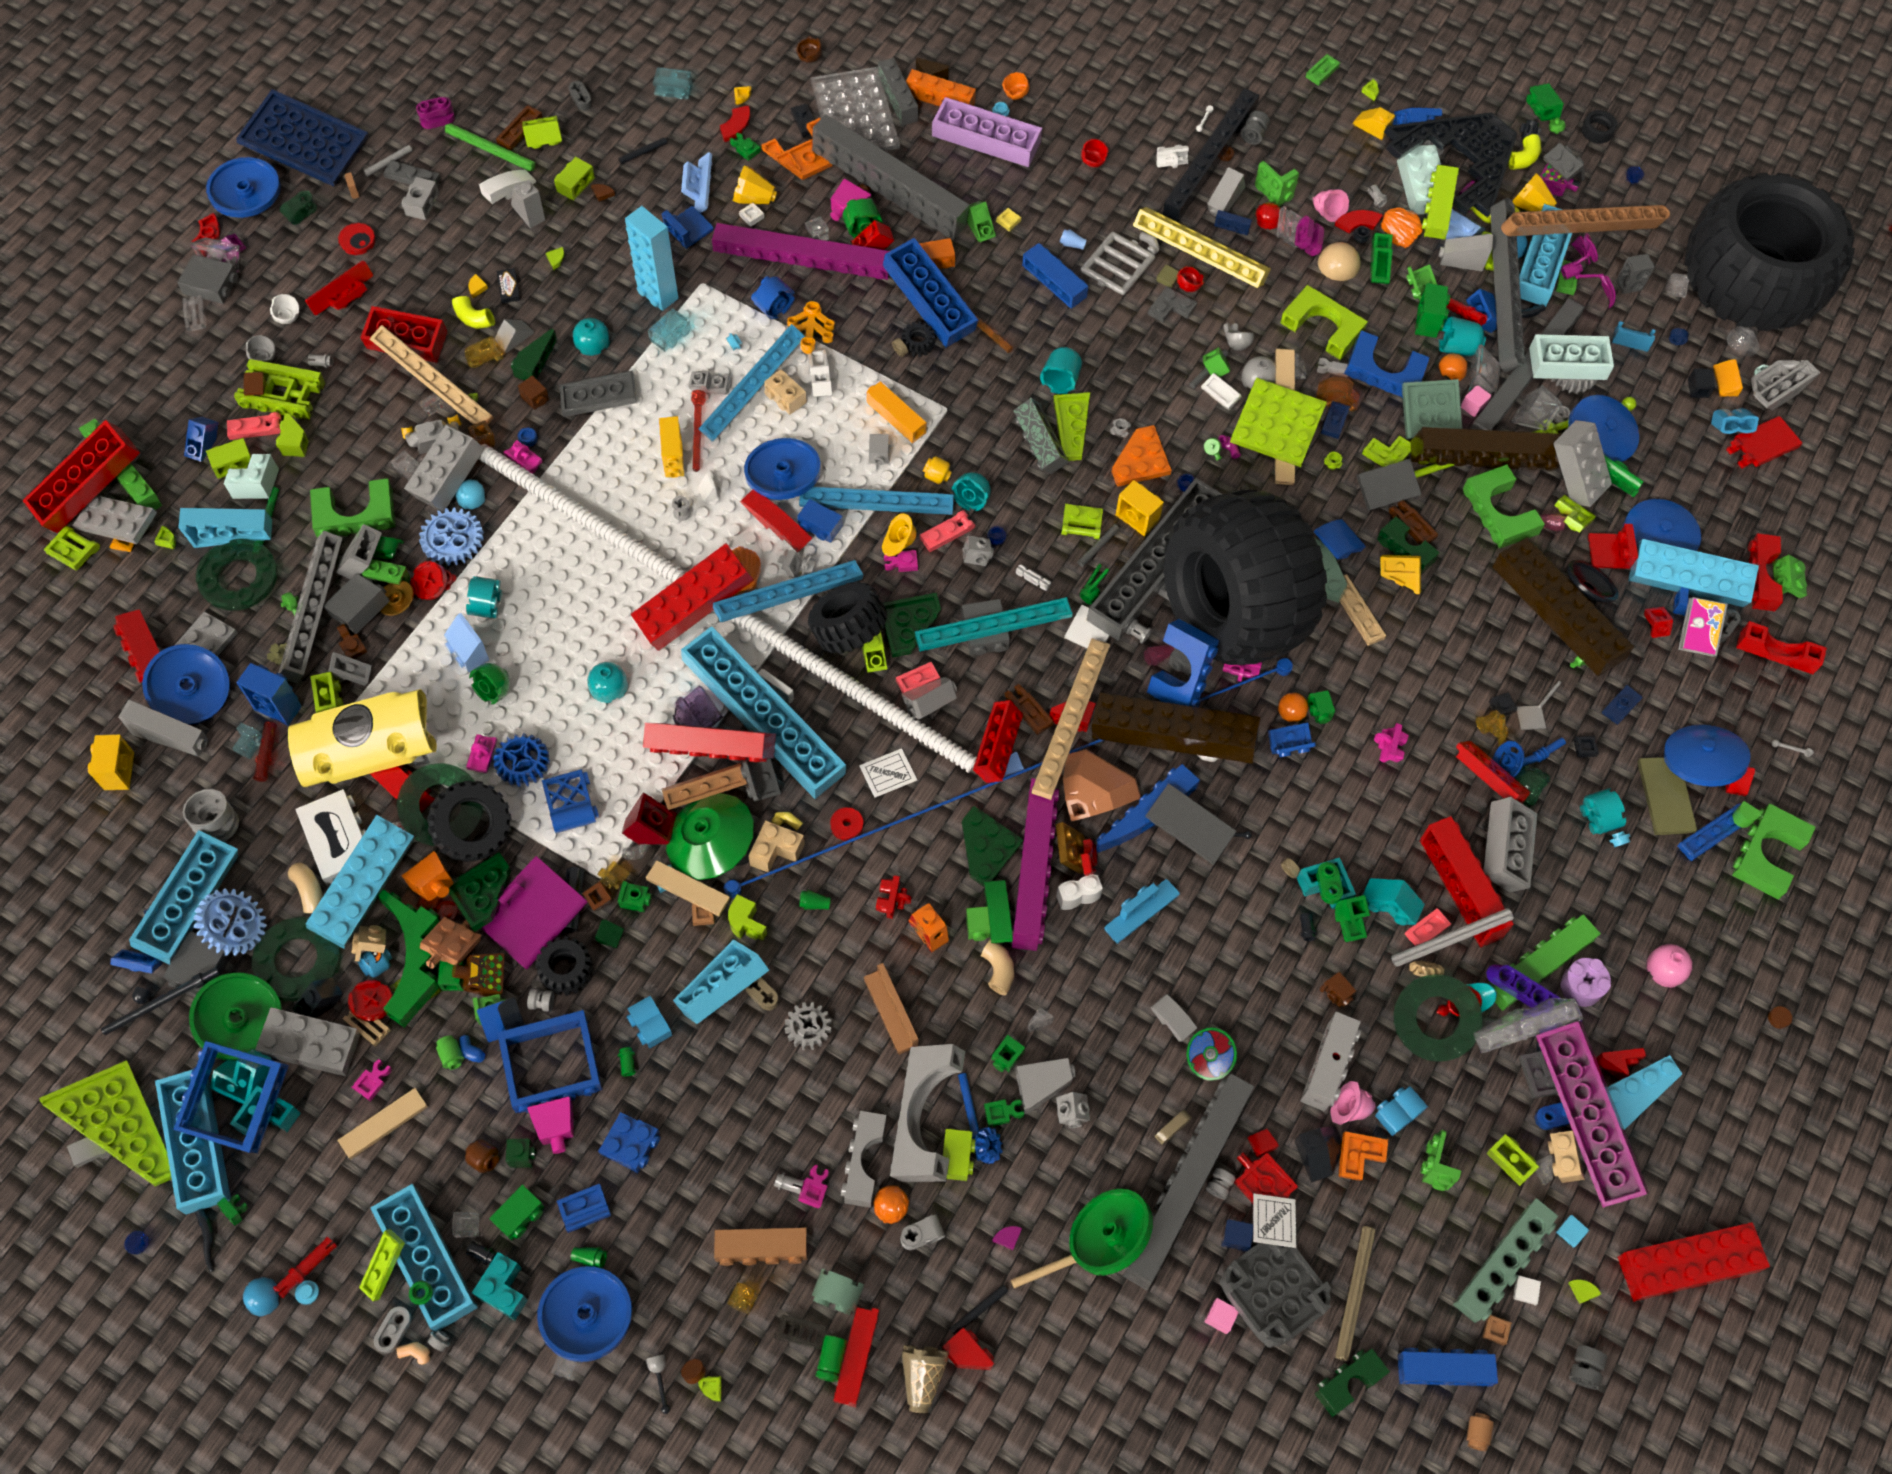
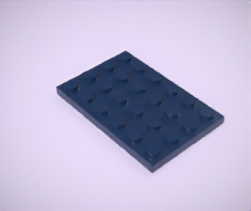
[236,89,368,187]

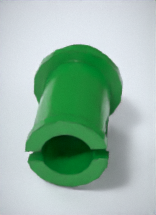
[618,1047,636,1077]

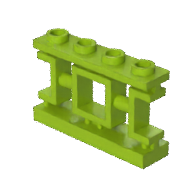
[234,359,326,419]

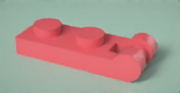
[227,412,281,440]
[920,510,975,552]

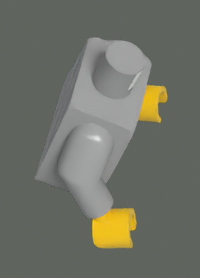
[401,414,461,454]

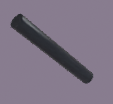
[618,137,667,165]
[949,1284,1008,1335]

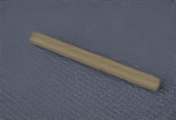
[1335,1226,1376,1361]

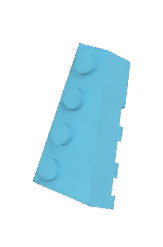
[178,508,272,548]
[673,939,769,1024]
[1608,1055,1682,1130]

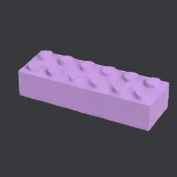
[932,97,1042,167]

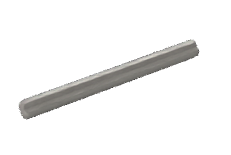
[1391,908,1514,967]

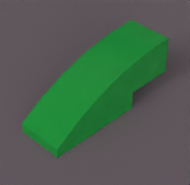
[1371,233,1393,284]
[984,880,1013,943]

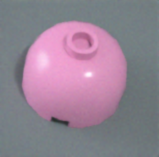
[1647,944,1693,988]

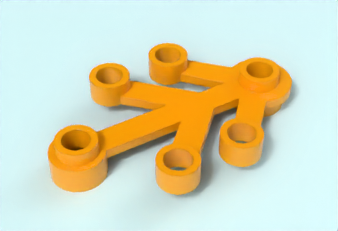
[787,301,835,354]

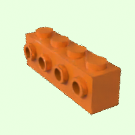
[906,69,976,106]

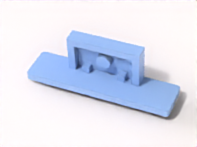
[681,152,712,213]

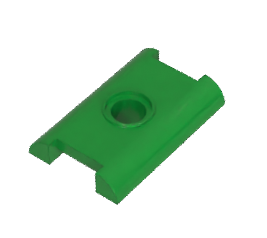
[1604,455,1644,497]

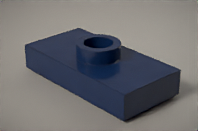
[1214,210,1252,236]
[1602,685,1643,725]

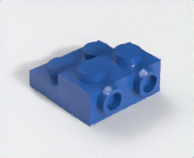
[1393,108,1442,125]
[598,1112,661,1173]

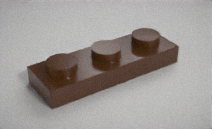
[496,105,542,150]

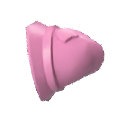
[1313,189,1349,222]
[1330,1081,1375,1125]

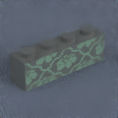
[878,58,918,126]
[1013,398,1069,474]

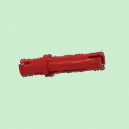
[1446,297,1487,326]
[273,1237,337,1298]

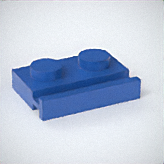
[557,1184,611,1233]

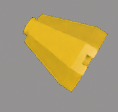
[733,166,777,204]
[1512,173,1557,212]

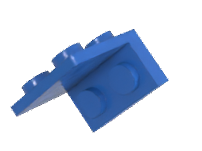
[661,206,714,249]

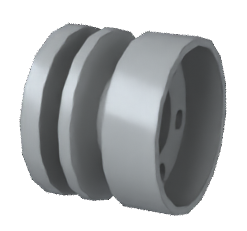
[182,789,239,842]

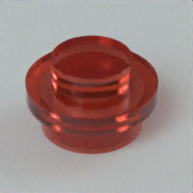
[436,901,458,920]

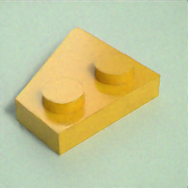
[1380,555,1421,594]

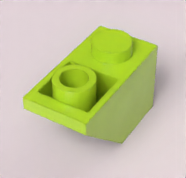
[276,413,309,457]
[862,630,887,673]

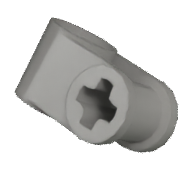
[900,1214,945,1250]

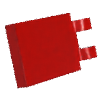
[1726,416,1802,469]

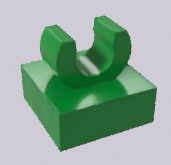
[217,1194,248,1226]

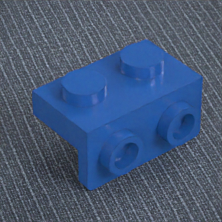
[1267,723,1316,757]

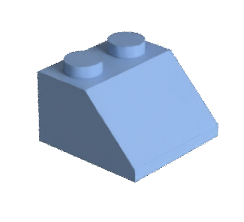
[1445,209,1486,239]
[444,613,489,672]

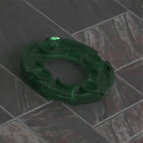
[196,539,278,611]
[396,763,483,847]
[252,917,341,1001]
[1393,974,1482,1061]

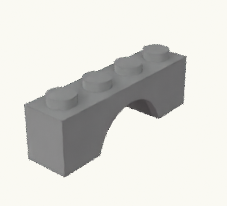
[841,1111,886,1208]

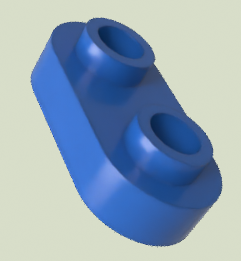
[1535,1102,1570,1130]

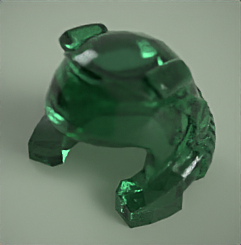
[1514,766,1551,809]

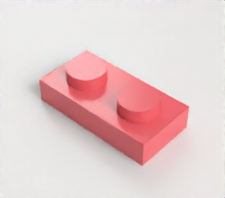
[896,662,940,693]
[1405,908,1451,946]

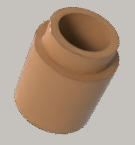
[1466,1413,1494,1451]

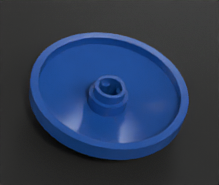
[206,157,281,218]
[1568,395,1639,463]
[744,438,821,500]
[1623,499,1701,551]
[142,644,229,725]
[1664,725,1751,786]
[537,1266,632,1362]

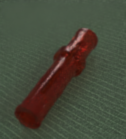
[253,722,277,782]

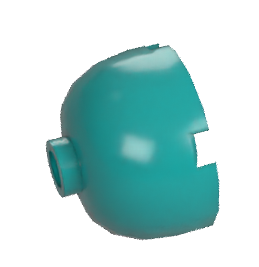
[573,318,610,356]
[952,472,991,511]
[587,661,628,703]

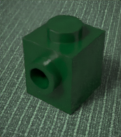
[506,1139,536,1168]

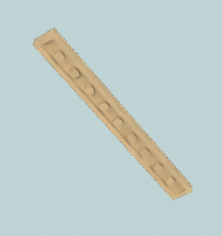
[1032,638,1110,800]

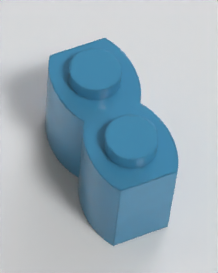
[1711,408,1759,434]
[626,996,672,1049]
[1375,1086,1428,1136]

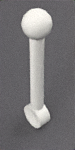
[1196,105,1213,132]

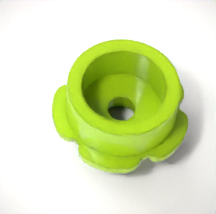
[1324,452,1343,470]

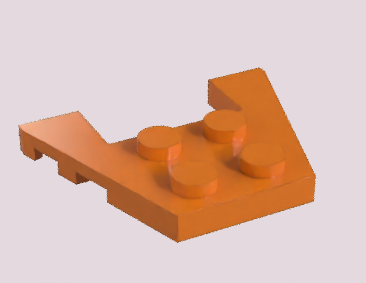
[762,118,833,180]

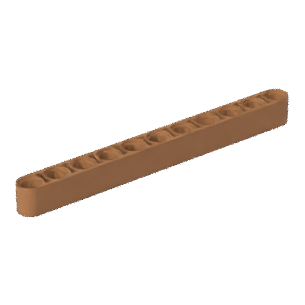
[1501,205,1670,236]

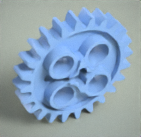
[419,507,484,566]
[193,888,267,956]

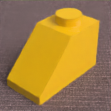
[1353,107,1395,140]

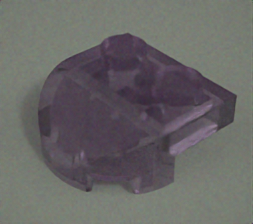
[673,685,723,728]

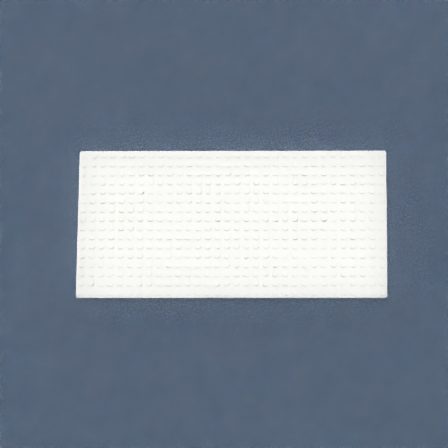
[355,283,947,880]

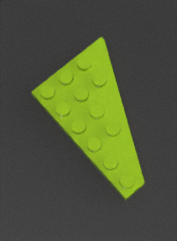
[39,1060,172,1187]

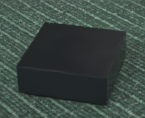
[1573,736,1599,758]

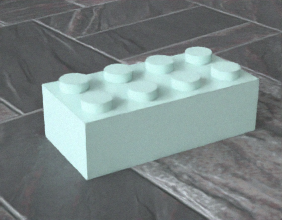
[1397,145,1441,215]
[1529,335,1614,380]

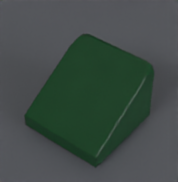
[595,919,624,949]

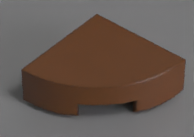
[591,184,615,202]

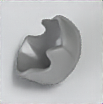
[246,335,275,363]

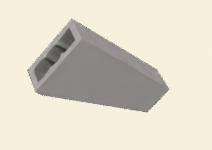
[118,700,208,757]

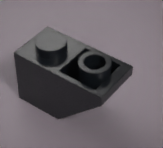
[292,977,343,1018]

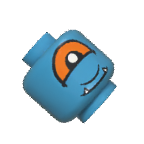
[358,948,392,977]

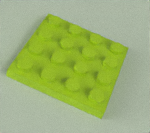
[1230,377,1327,467]

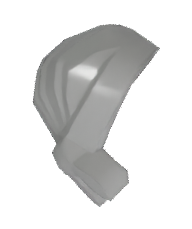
[1224,323,1254,351]

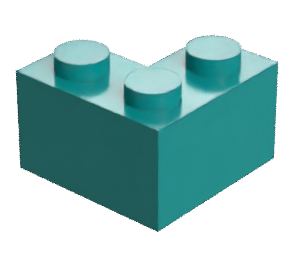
[1297,857,1356,909]
[1363,878,1425,926]
[210,1049,272,1104]
[230,1085,301,1135]
[472,1252,528,1320]

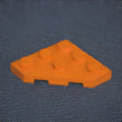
[1111,425,1172,487]

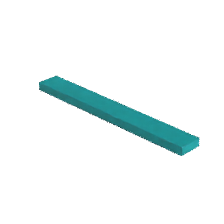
[915,597,1073,652]

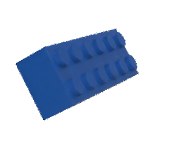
[883,238,978,348]

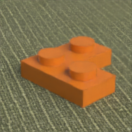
[1338,1131,1388,1181]

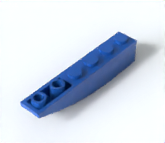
[1096,764,1200,853]

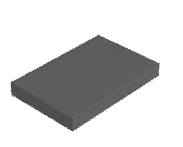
[1356,459,1422,511]

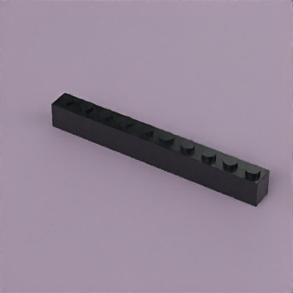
[1162,88,1259,222]

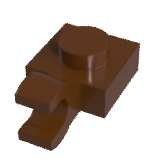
[337,624,367,659]

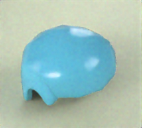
[455,479,485,509]

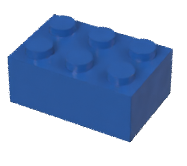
[236,663,302,726]

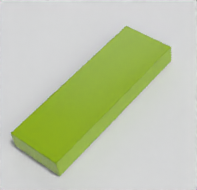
[359,1229,405,1301]

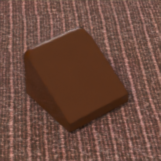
[244,372,266,396]

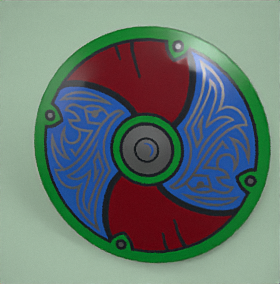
[1187,1028,1237,1081]

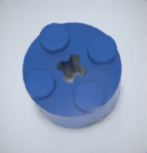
[751,276,795,320]

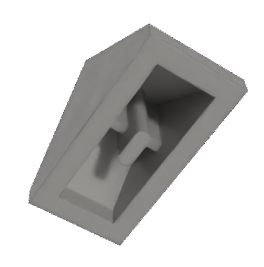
[493,319,534,354]

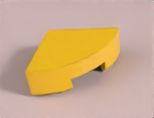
[734,86,751,105]
[469,274,488,298]

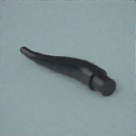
[1522,304,1545,318]
[195,1209,214,1272]

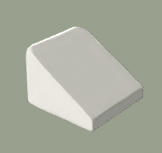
[698,473,718,502]

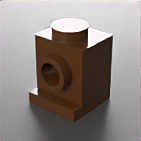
[582,881,613,911]
[1320,971,1356,1008]

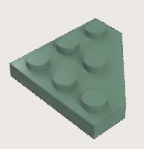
[1315,538,1347,603]

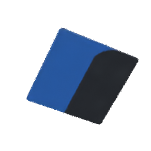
[477,997,525,1042]

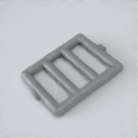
[1081,232,1155,295]

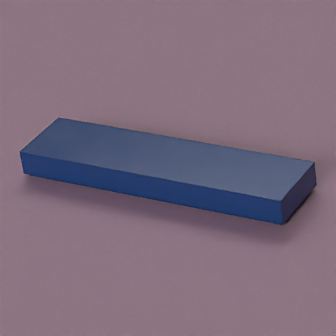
[1677,803,1742,861]

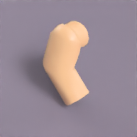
[396,1342,430,1365]

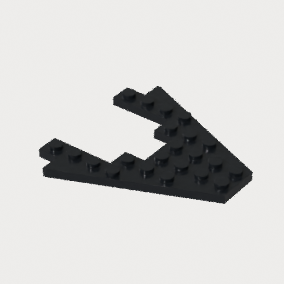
[1384,112,1518,218]

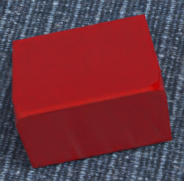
[1247,1129,1279,1158]

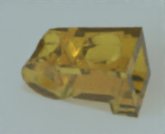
[464,336,503,368]
[727,1282,758,1315]

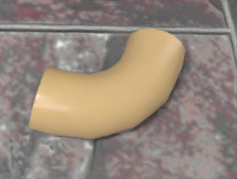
[288,863,323,913]
[981,939,1014,996]

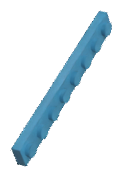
[698,324,805,442]
[799,487,953,515]
[713,560,863,622]

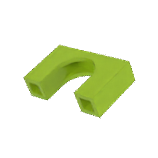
[1280,285,1368,360]

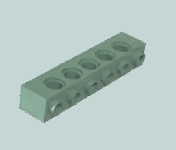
[1453,1198,1558,1323]

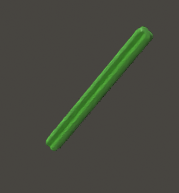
[445,123,535,171]

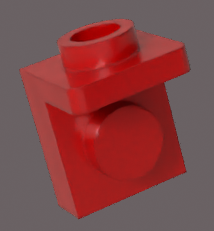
[1644,607,1673,638]

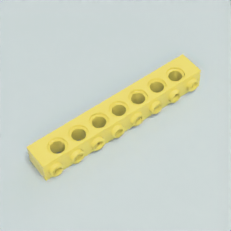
[1133,207,1271,288]

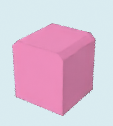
[1461,386,1491,418]
[1204,1298,1238,1334]

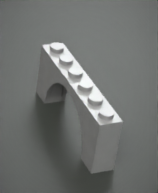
[890,1044,965,1182]

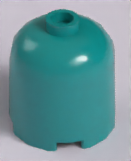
[1439,316,1486,357]
[1040,347,1082,395]

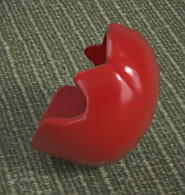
[1081,139,1108,168]
[1255,202,1282,229]
[1177,266,1204,293]

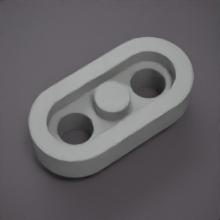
[374,1307,412,1354]

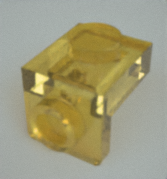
[597,861,630,890]

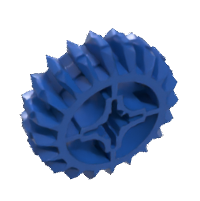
[493,733,550,787]

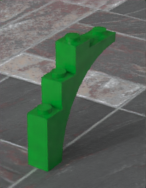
[378,889,439,1028]

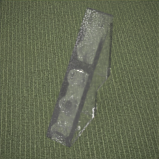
[1473,998,1584,1053]

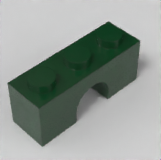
[1377,517,1440,575]
[1314,1349,1390,1417]

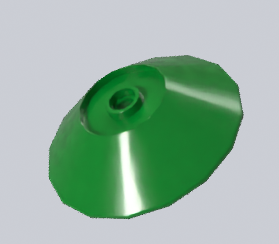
[666,793,754,880]

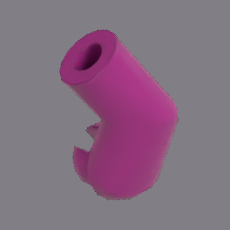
[1218,435,1241,459]

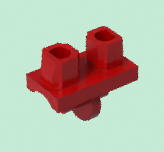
[876,875,912,919]

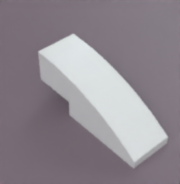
[479,170,536,204]
[808,349,832,397]

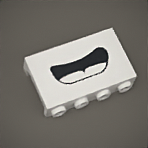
[296,789,366,887]

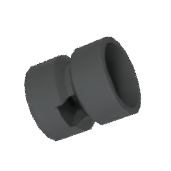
[1241,111,1270,145]
[1569,1346,1608,1390]

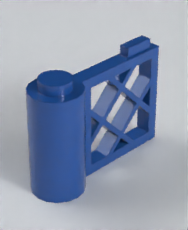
[542,769,599,834]

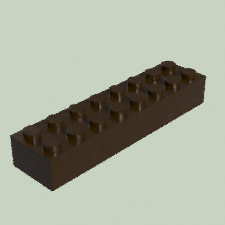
[1410,427,1562,471]
[1492,538,1635,676]
[1092,692,1260,764]

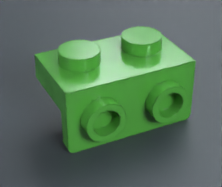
[1406,264,1437,301]
[1773,555,1807,598]
[362,559,411,585]

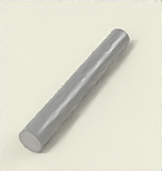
[364,145,412,177]

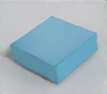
[1556,1215,1589,1248]

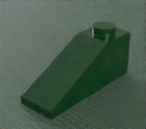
[511,329,557,380]

